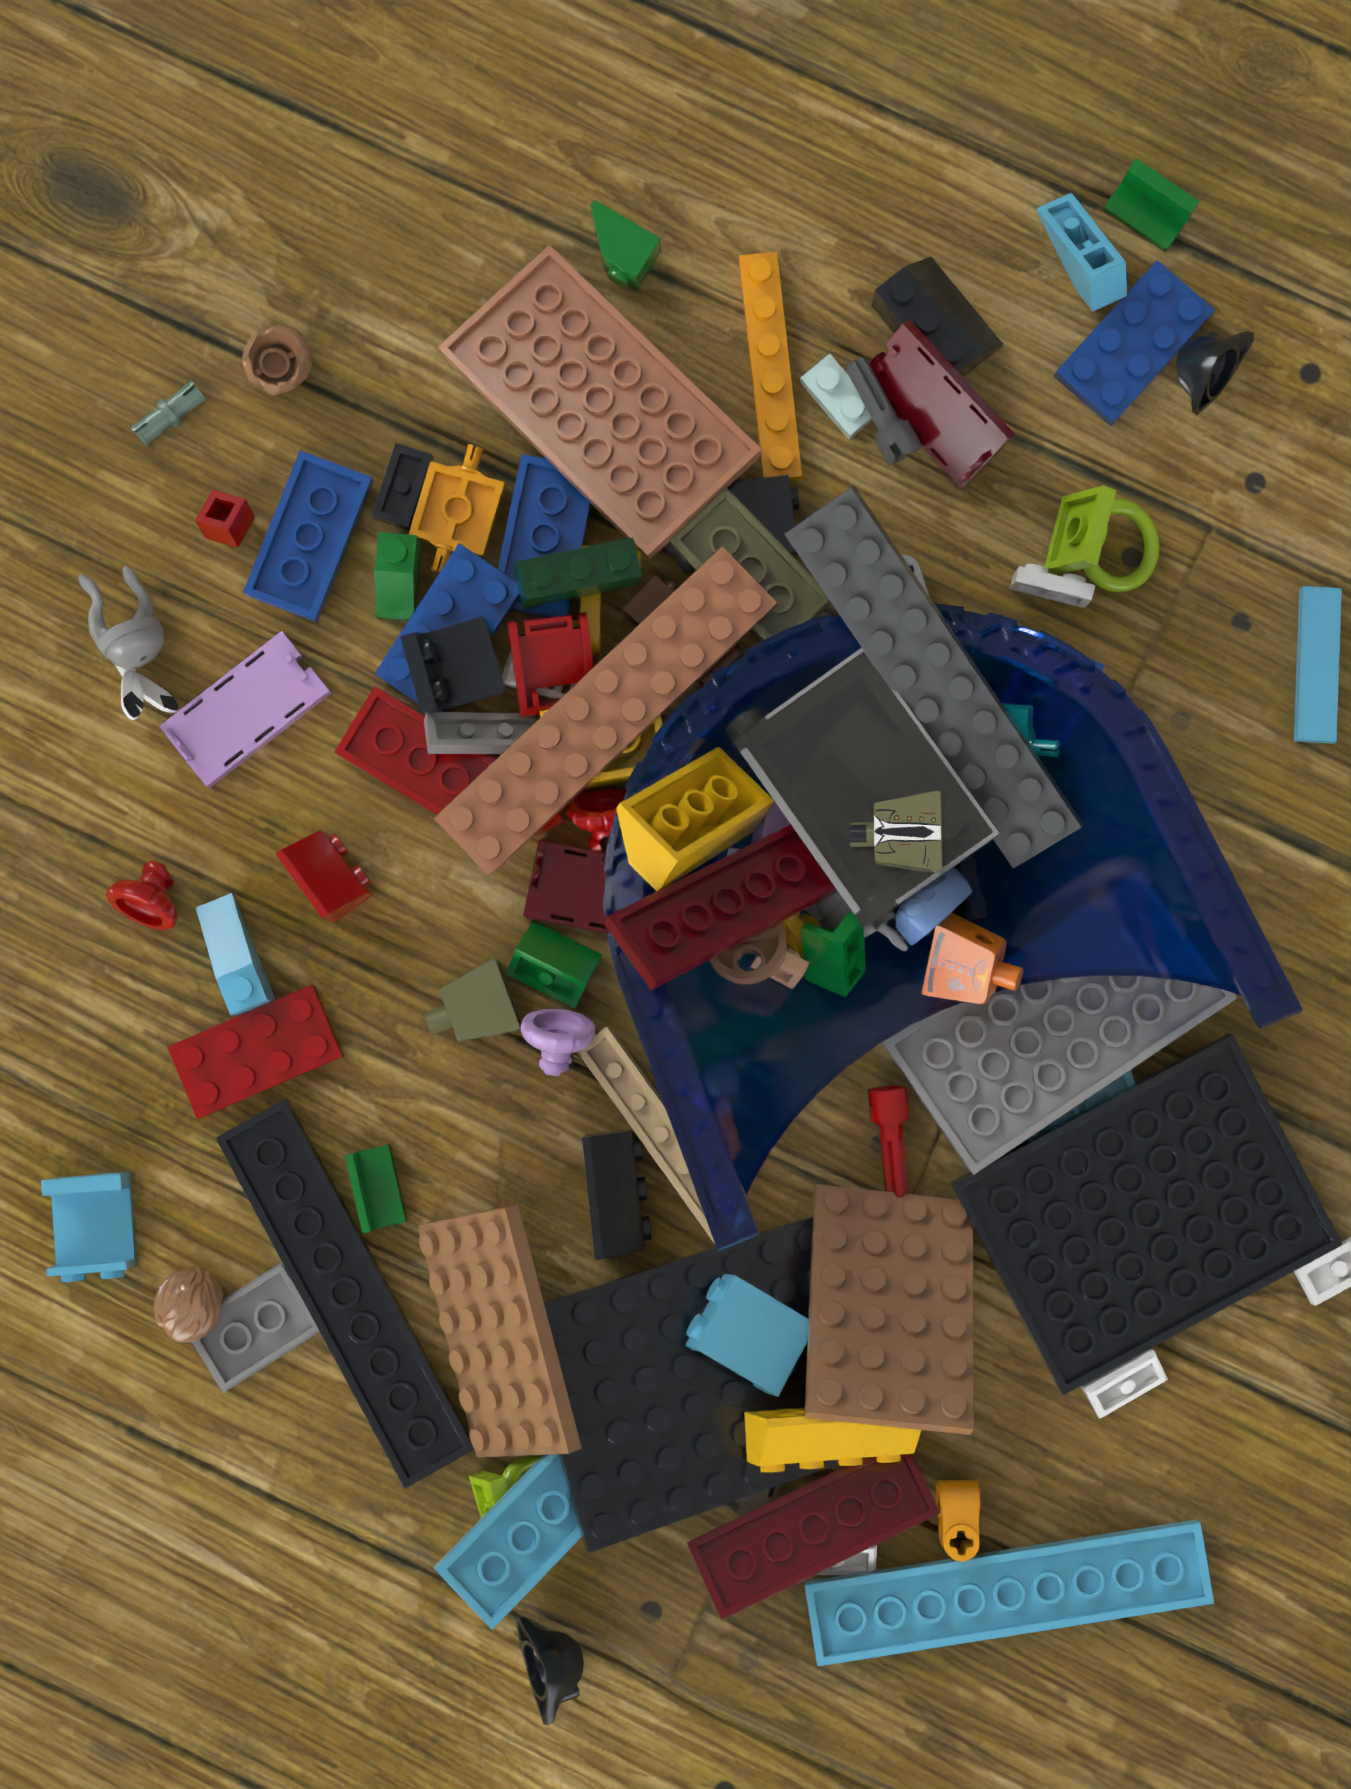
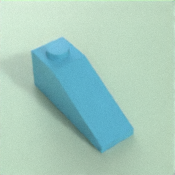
[1037,193,1127,312]
[196,893,276,1016]

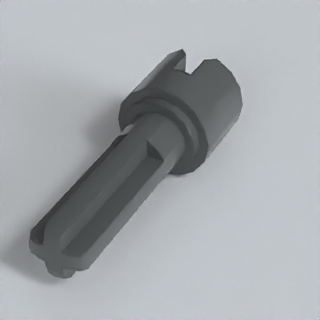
[846,357,923,466]

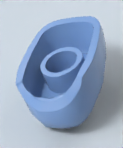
[895,867,972,946]

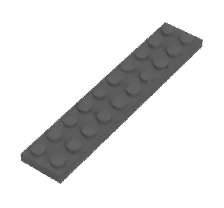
[785,485,1083,868]

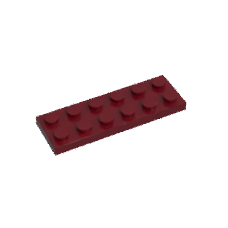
[604,824,838,991]
[687,1454,940,1621]

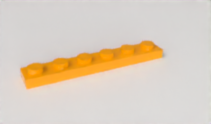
[739,251,802,481]

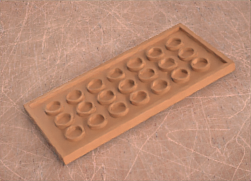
[437,245,762,560]

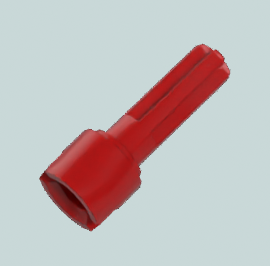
[867,1085,910,1197]

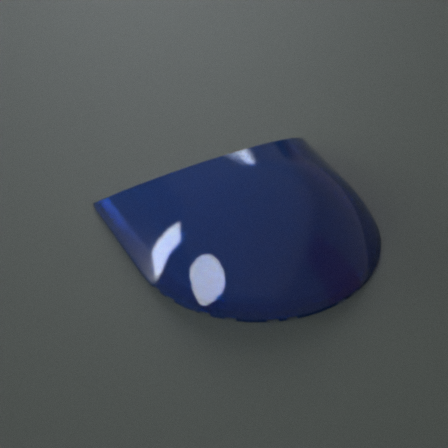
[603,603,1303,1251]

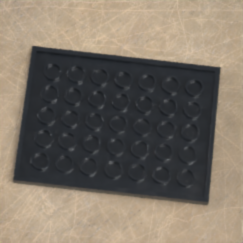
[950,1033,1343,1396]
[544,1216,838,1553]

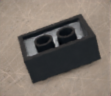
[871,257,1003,377]
[582,1129,652,1260]

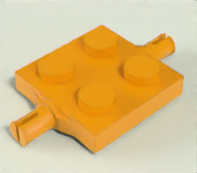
[409,444,506,573]

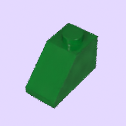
[590,199,661,290]
[374,532,423,621]

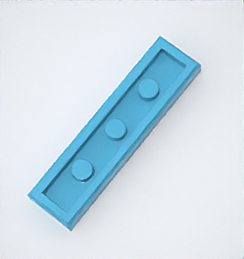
[1294,586,1342,744]

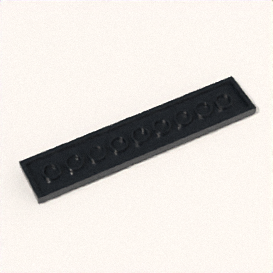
[216,1099,475,1489]

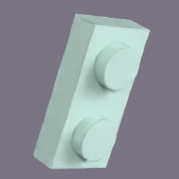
[800,354,873,440]

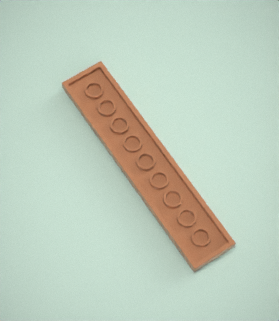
[434,546,777,877]

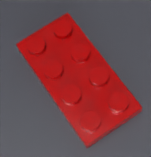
[334,686,496,815]
[167,985,344,1119]

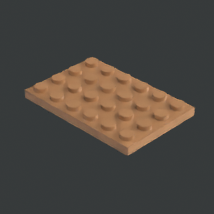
[804,1184,974,1435]
[417,1204,582,1458]

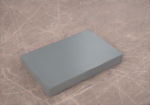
[192,1262,320,1393]

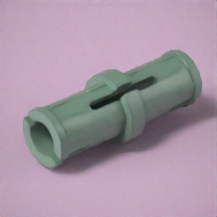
[130,380,207,447]

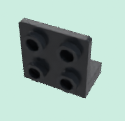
[400,617,506,714]

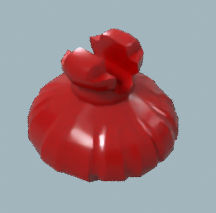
[567,786,635,851]
[106,861,178,930]

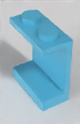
[41,1171,137,1282]
[685,1274,809,1397]

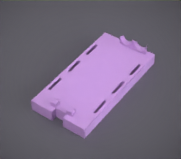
[159,631,331,788]

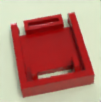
[508,612,594,717]

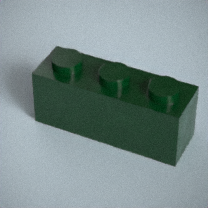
[514,537,642,609]

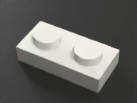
[1010,564,1095,608]
[1294,1237,1351,1306]

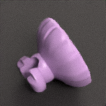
[521,1009,596,1076]

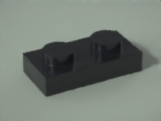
[372,443,434,531]

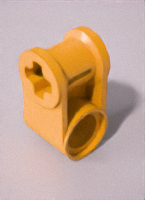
[936,1480,980,1562]

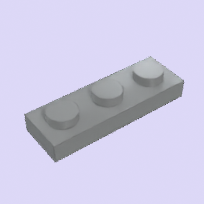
[424,712,541,754]

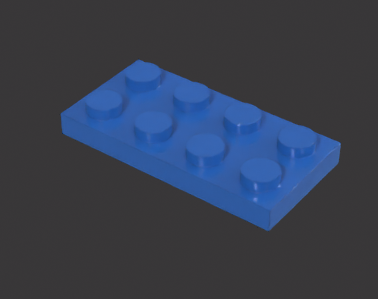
[1053,260,1215,426]
[243,450,374,623]
[498,454,592,617]
[375,543,520,712]

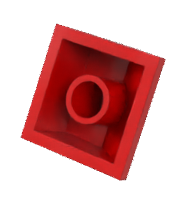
[275,830,373,923]

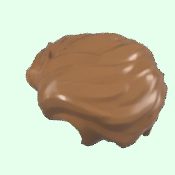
[242,325,312,395]
[154,1267,224,1342]

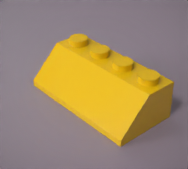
[617,747,774,891]
[744,1407,921,1472]

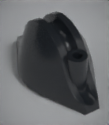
[1176,331,1254,415]
[515,1617,584,1725]

